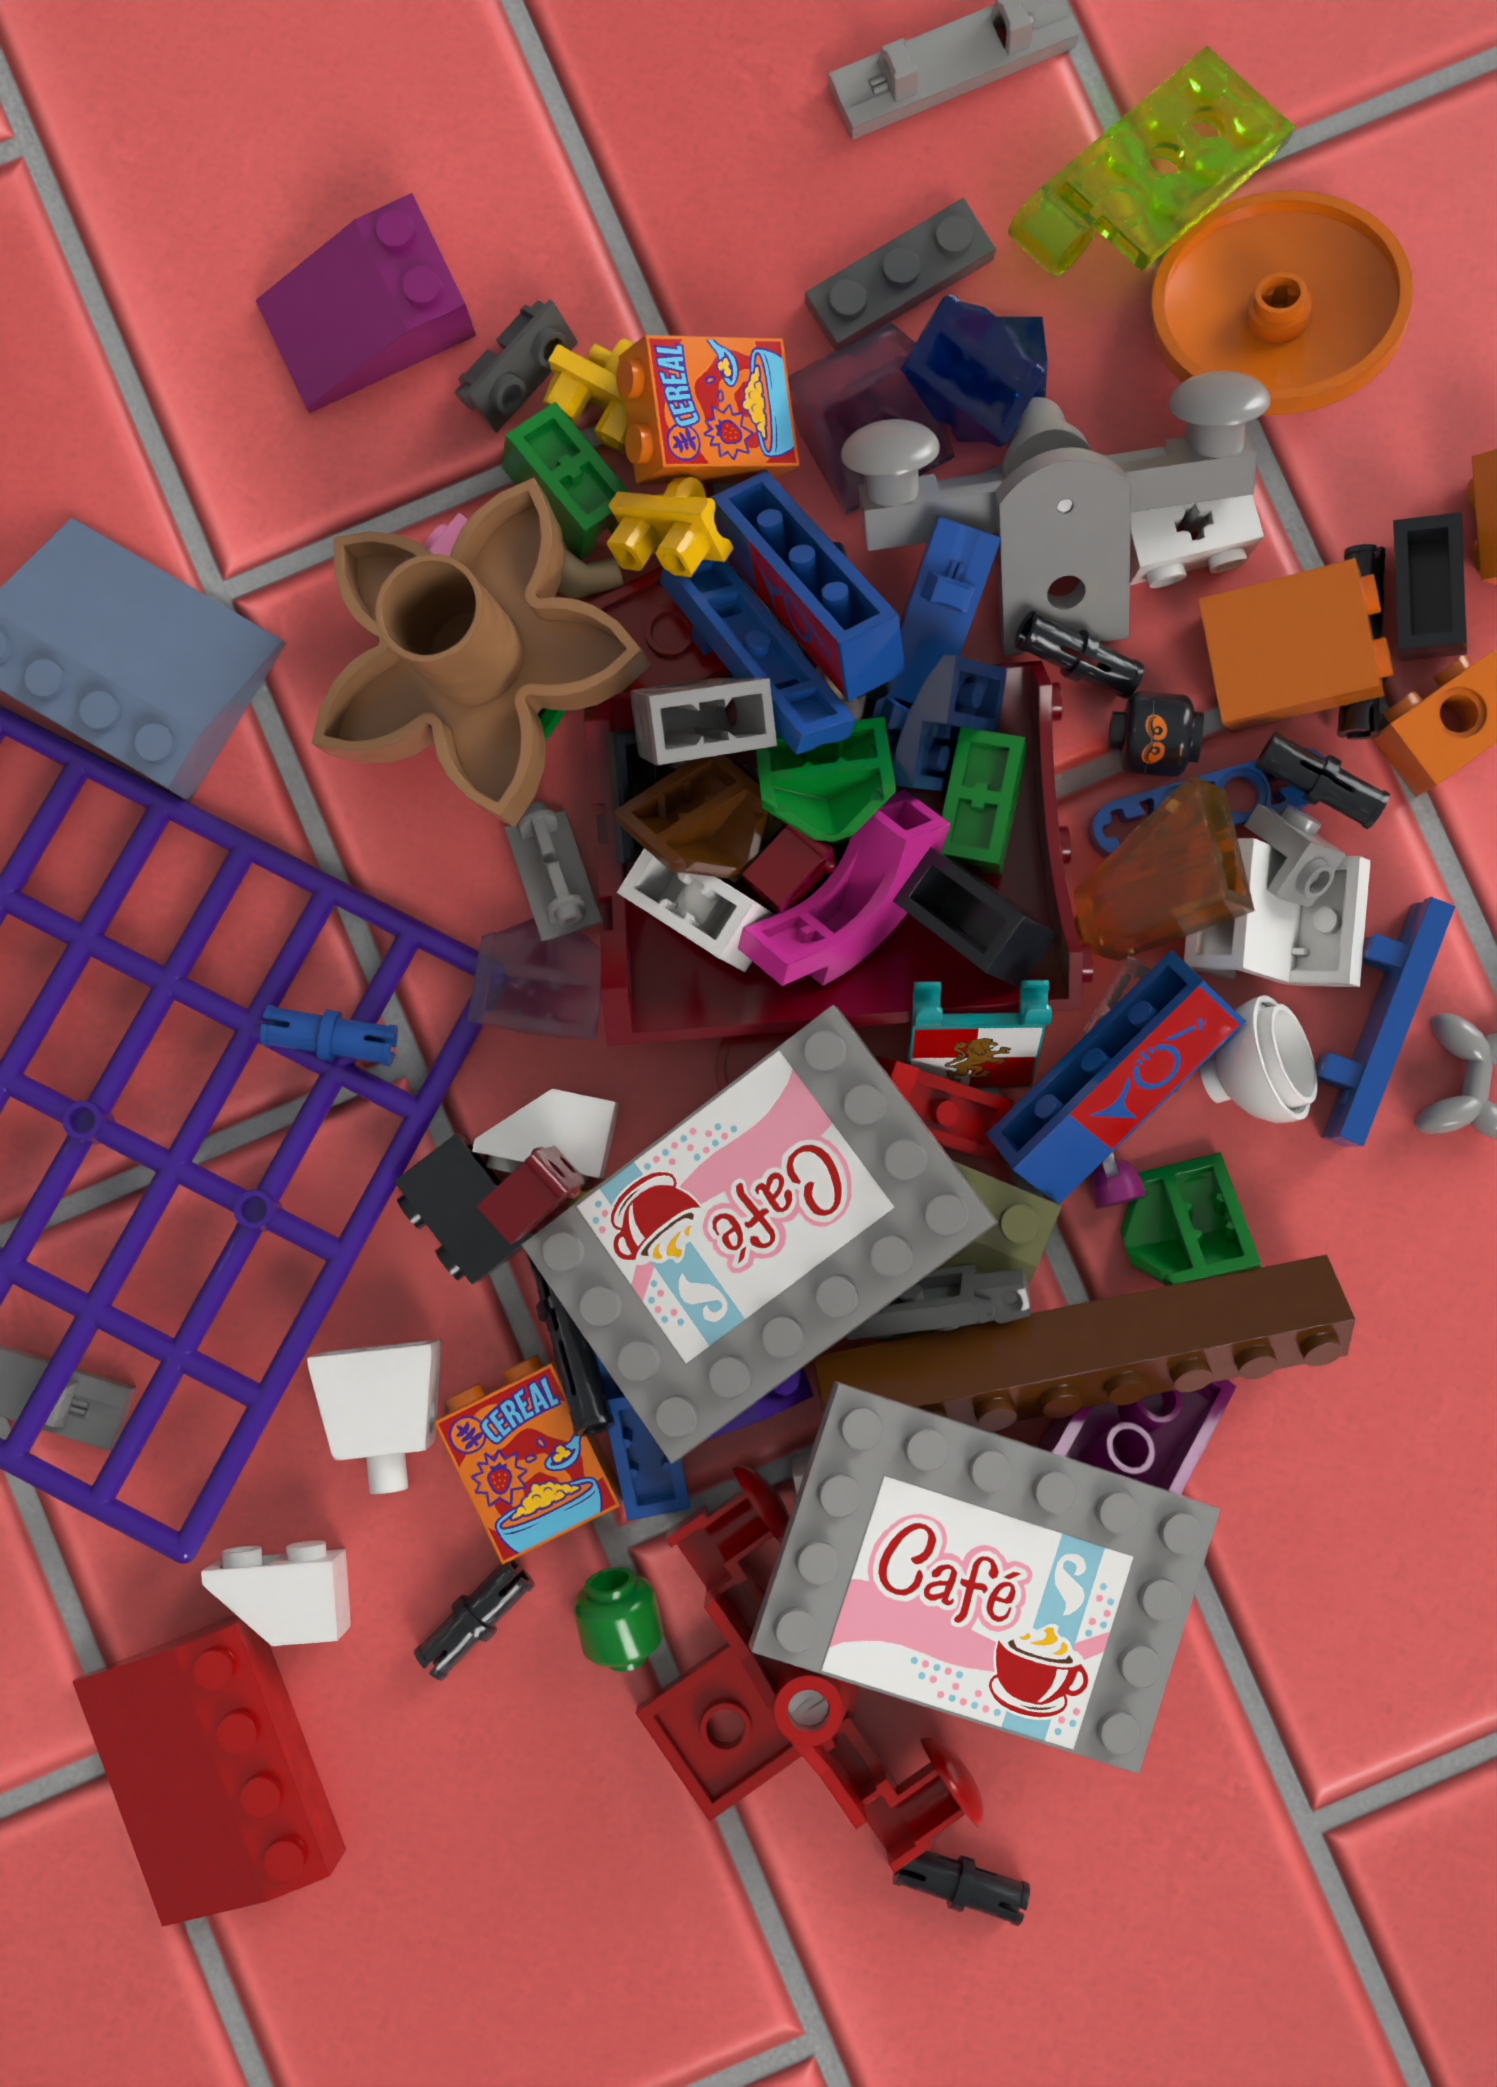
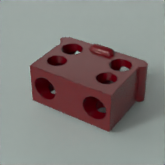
[742,824,836,914]
[476,1146,587,1244]

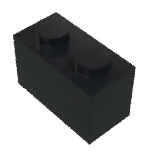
[1393,512,1467,661]
[893,847,1057,988]
[394,1134,538,1284]

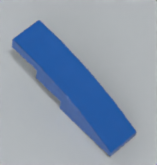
[596,1355,691,1521]

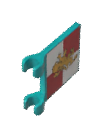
[906,980,1052,1088]

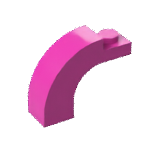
[737,789,951,986]

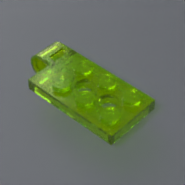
[1008,46,1296,278]

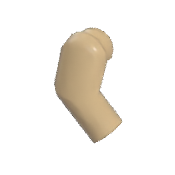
[557,542,624,599]

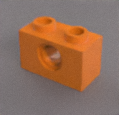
[1372,650,1497,797]

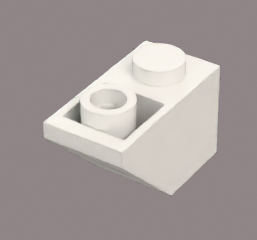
[472,1089,620,1188]
[201,1540,351,1646]

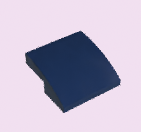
[892,654,1007,792]

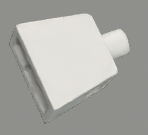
[307,1339,442,1494]

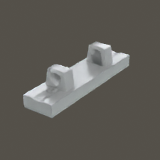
[828,0,1079,140]
[0,1344,136,1451]

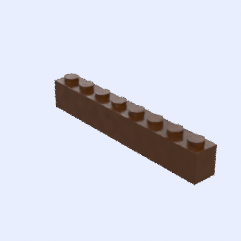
[813,1254,1355,1431]

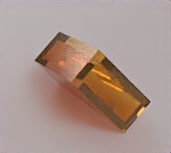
[1073,776,1255,961]

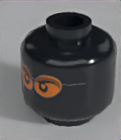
[1108,691,1204,777]

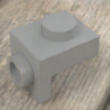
[1244,804,1346,908]

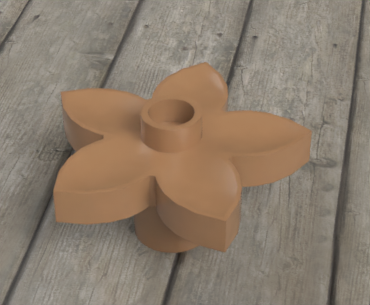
[311,478,652,828]

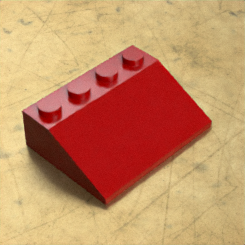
[72,1615,346,1927]

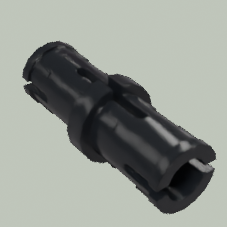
[1015,611,1144,699]
[1254,731,1390,829]
[414,1560,535,1681]
[893,1850,1030,1926]

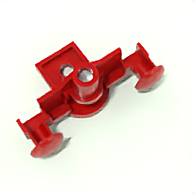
[635,1466,984,1873]

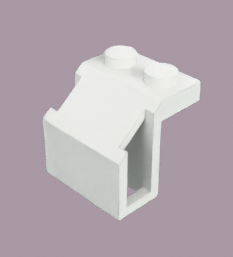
[1184,838,1371,987]

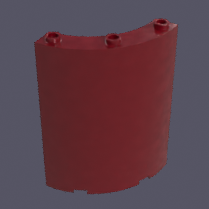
[584,660,1093,1046]

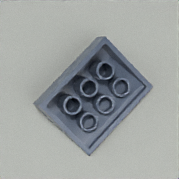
[0,517,286,802]

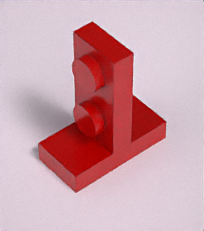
[874,1055,1014,1162]

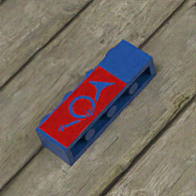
[711,470,905,702]
[986,949,1246,1205]

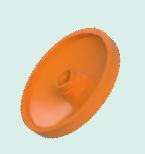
[1152,190,1413,415]

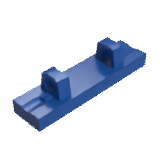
[867,515,1001,764]
[660,559,856,755]
[1315,897,1456,1147]

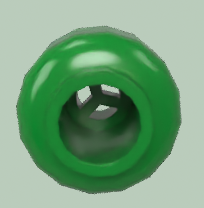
[573,1567,664,1672]

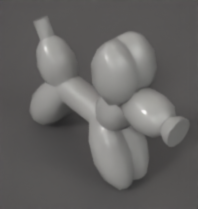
[1414,1013,1497,1139]

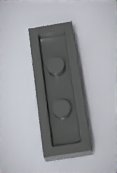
[805,197,996,354]

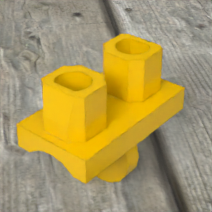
[543,338,635,454]
[607,476,734,578]

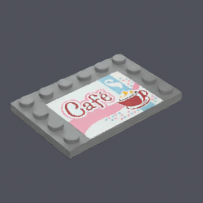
[522,1005,998,1464]
[748,1381,1220,1774]

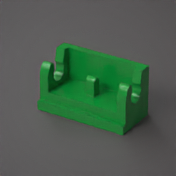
[502,402,630,560]
[941,727,1027,877]

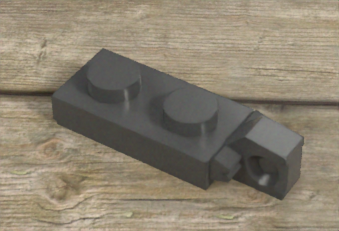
[847,1264,1031,1340]

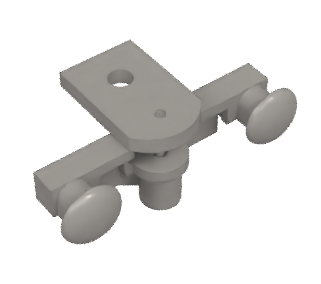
[841,370,1271,656]

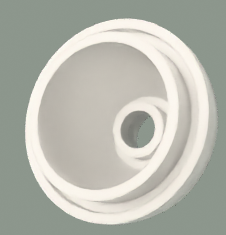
[1200,995,1317,1123]

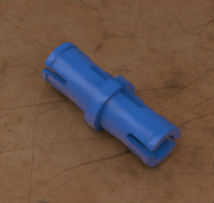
[260,1005,398,1066]

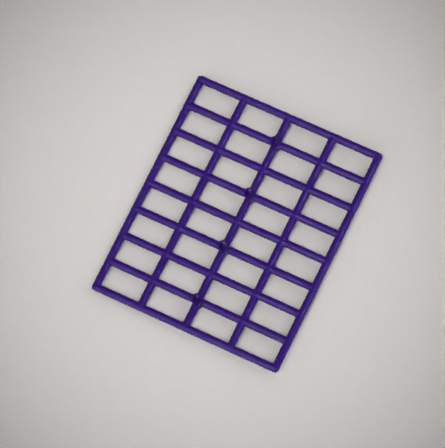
[0,705,509,1564]

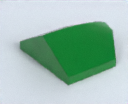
[756,717,896,842]
[1120,1152,1261,1286]

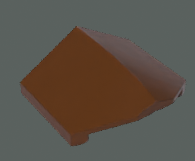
[613,754,769,878]

